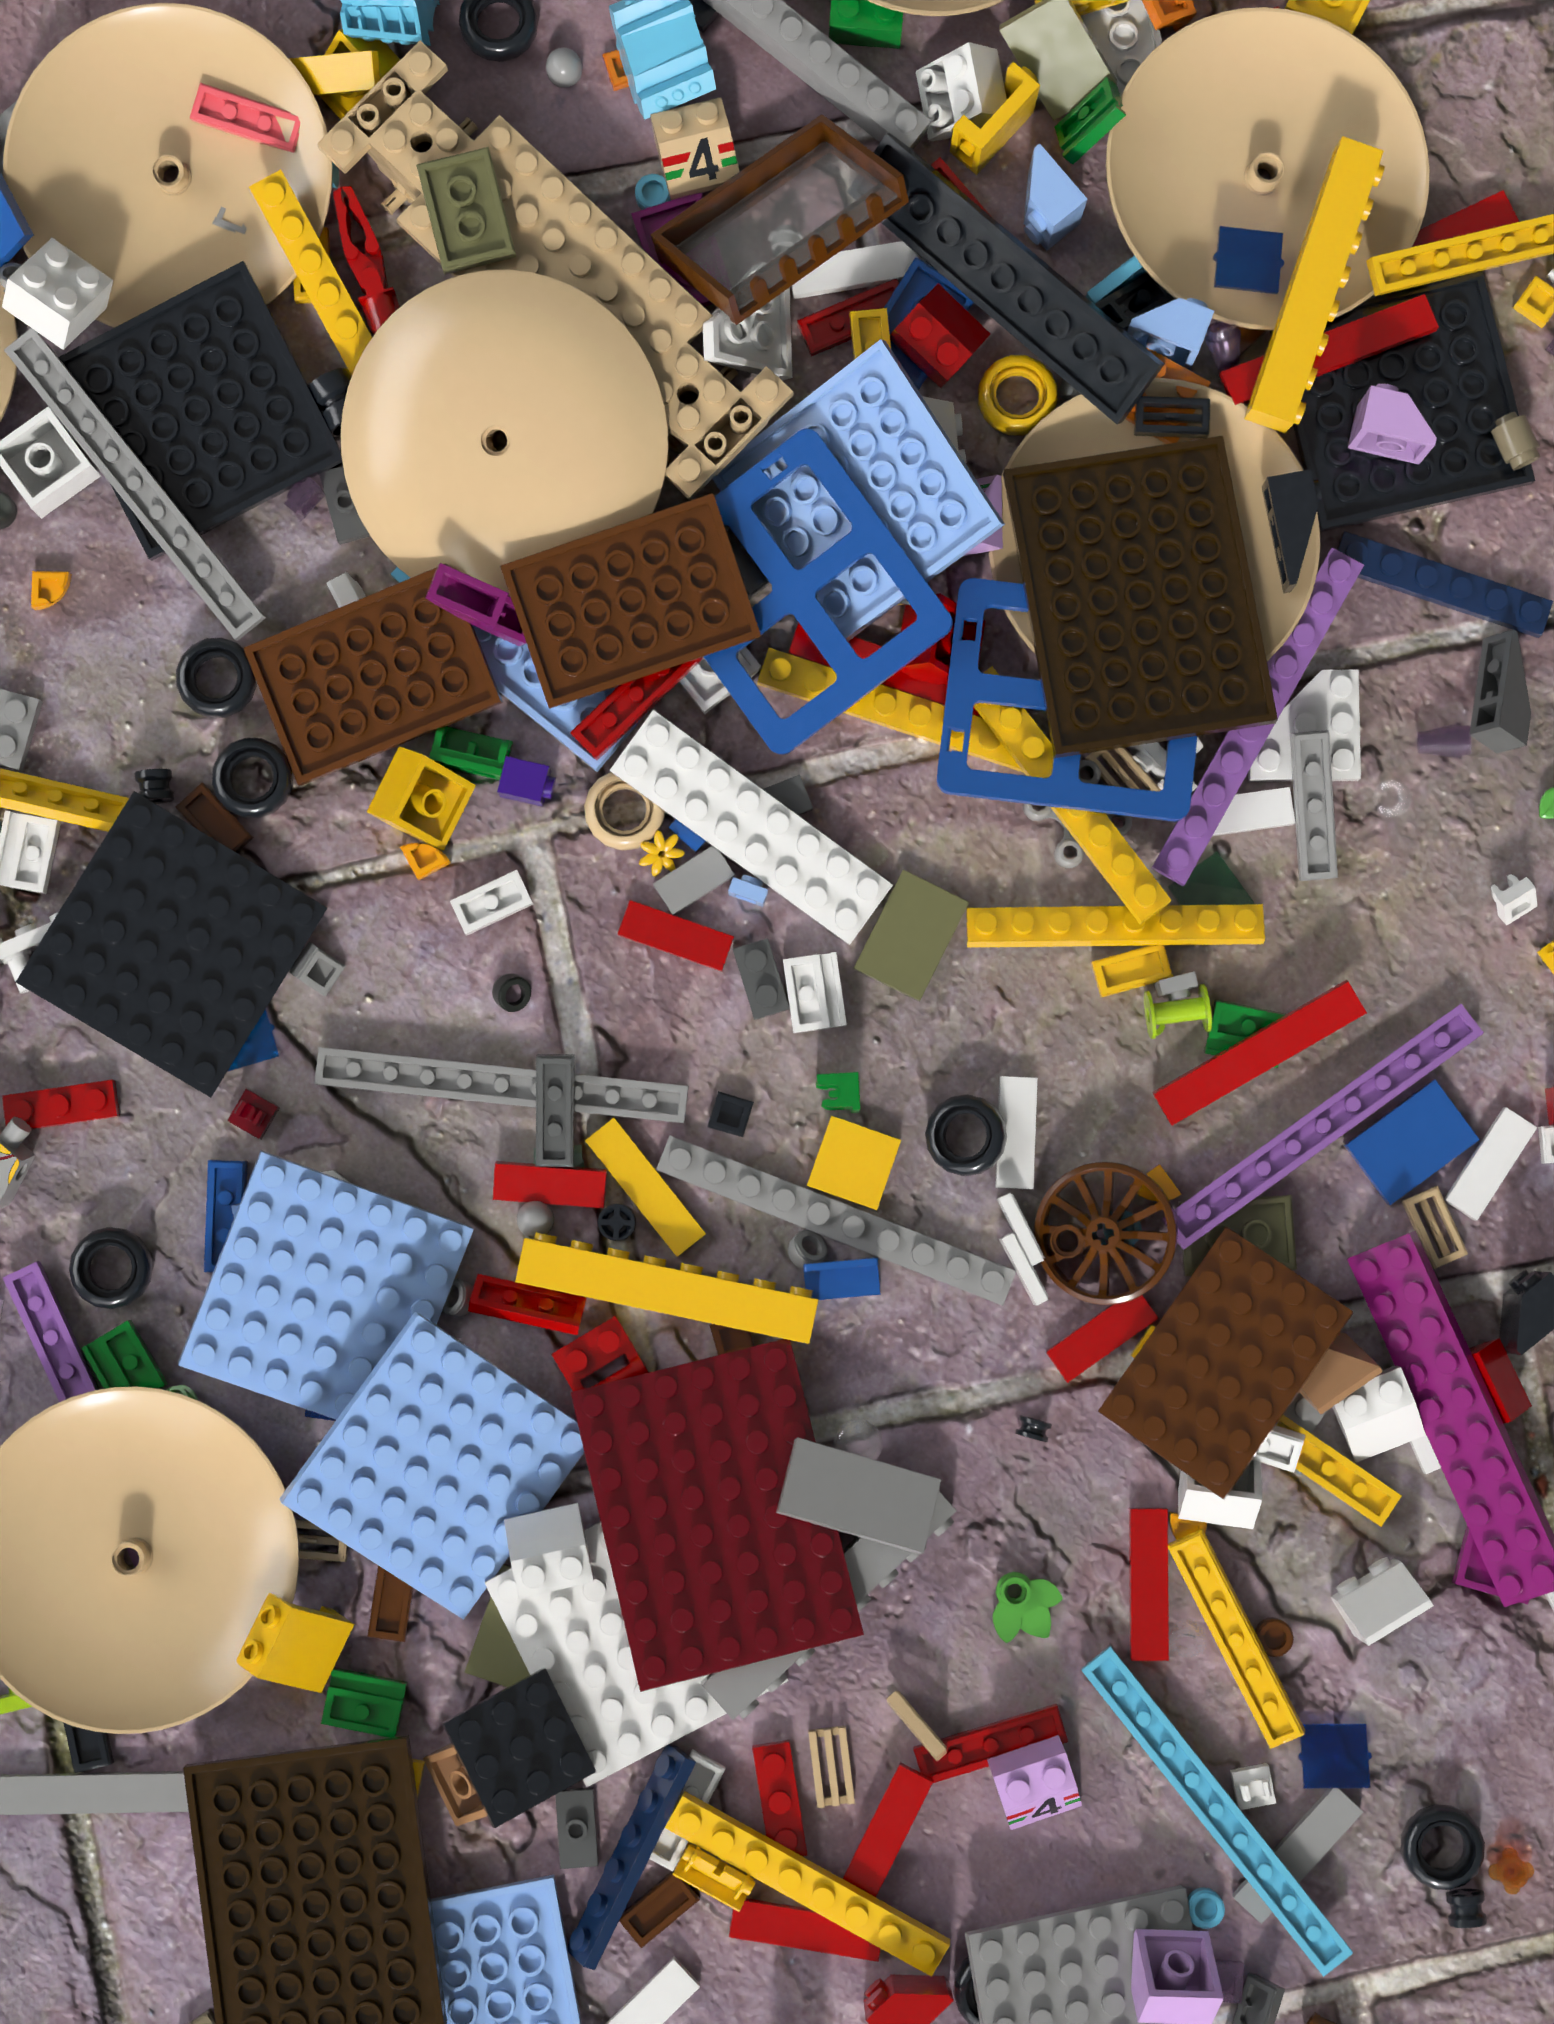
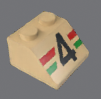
[650,97,739,200]

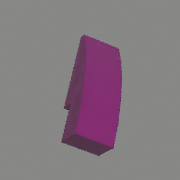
[425,563,526,646]

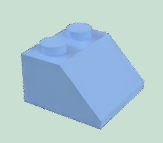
[1024,144,1087,251]
[1127,298,1214,370]

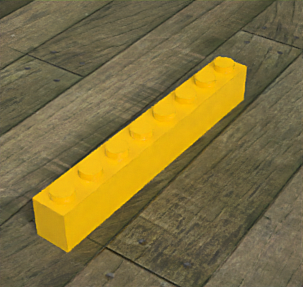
[1244,136,1385,433]
[515,1232,819,1344]

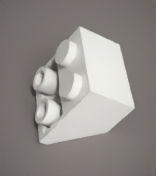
[916,42,1007,141]

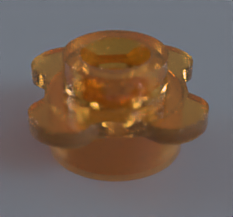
[1488,1848,1534,1894]

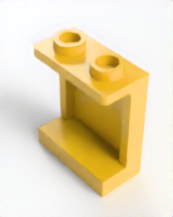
[950,62,1040,175]
[236,1593,354,1693]

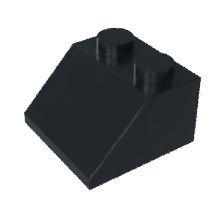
[1499,1270,1554,1356]

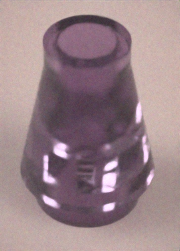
[1204,321,1241,378]
[1417,722,1472,759]

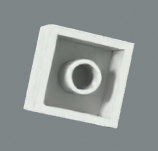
[2,238,113,350]
[0,406,101,519]

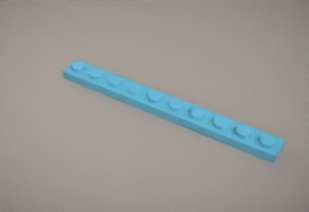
[1081,1646,1353,1977]

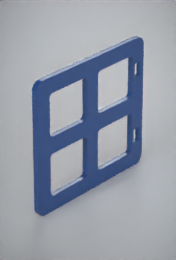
[704,429,953,755]
[936,578,1198,822]

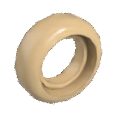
[584,772,665,851]

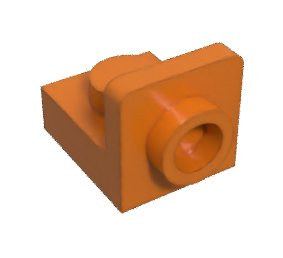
[1142,0,1197,32]

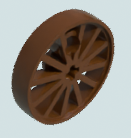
[1034,1162,1178,1305]

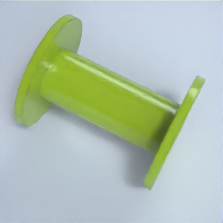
[1144,984,1212,1039]

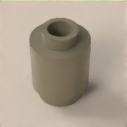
[1491,412,1541,470]

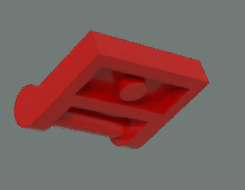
[551,1315,649,1391]

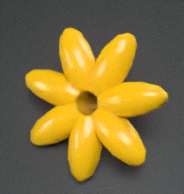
[639,830,685,877]

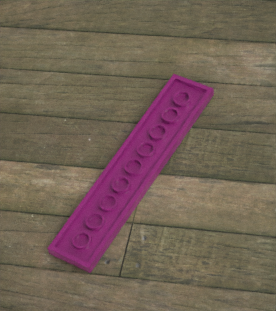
[1347,1231,1554,1607]

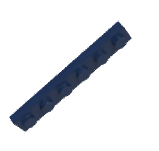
[1337,531,1553,638]
[568,1744,696,1970]

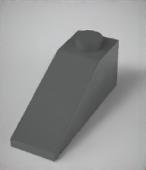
[1469,629,1531,754]

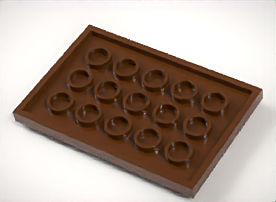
[500,493,761,709]
[243,564,503,786]
[1098,1227,1353,1500]

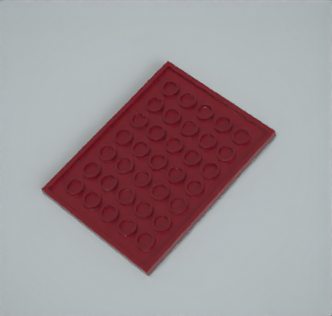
[570,1339,864,1692]

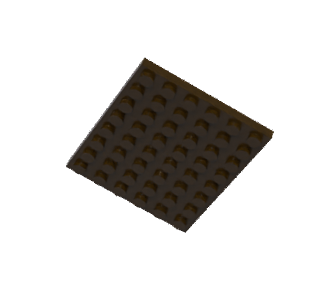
[1003,436,1278,758]
[183,1735,447,2024]

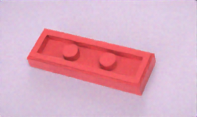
[189,83,300,153]

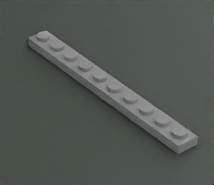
[4,328,266,641]
[314,1047,689,1124]
[656,1136,1016,1306]

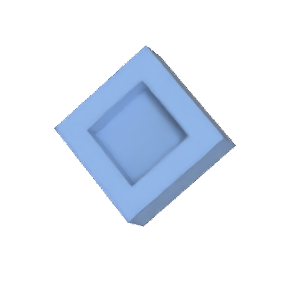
[728,875,768,907]

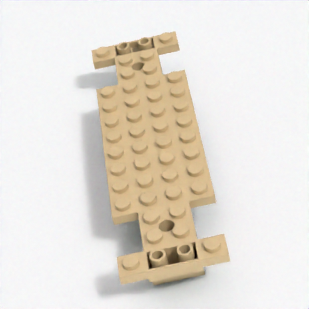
[317,40,793,501]

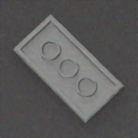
[776,1437,941,1555]

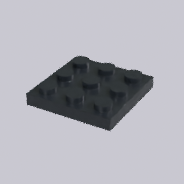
[442,1668,597,1828]

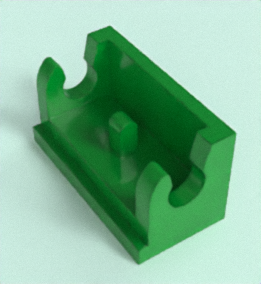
[429,726,513,780]
[816,1072,860,1113]

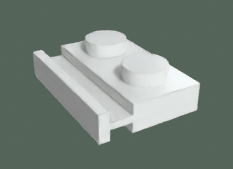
[0,811,61,894]
[783,952,847,1034]

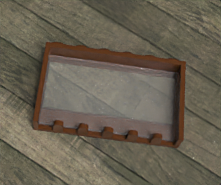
[650,114,909,325]

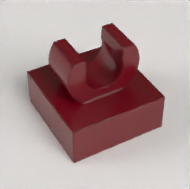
[227,1089,280,1140]

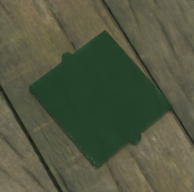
[1167,852,1255,905]

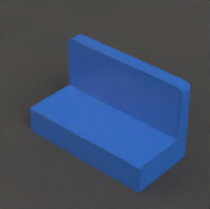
[803,1257,881,1300]

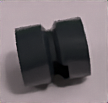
[308,368,352,438]

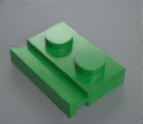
[1054,77,1126,165]
[1204,999,1286,1068]
[81,1320,168,1389]
[321,1667,408,1738]

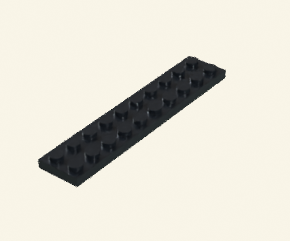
[847,133,1165,424]

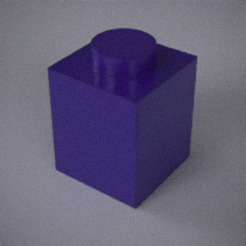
[497,756,556,807]

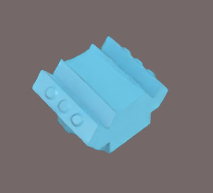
[340,0,440,46]
[609,0,716,120]

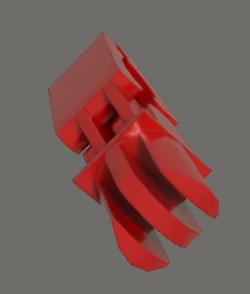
[333,186,400,335]

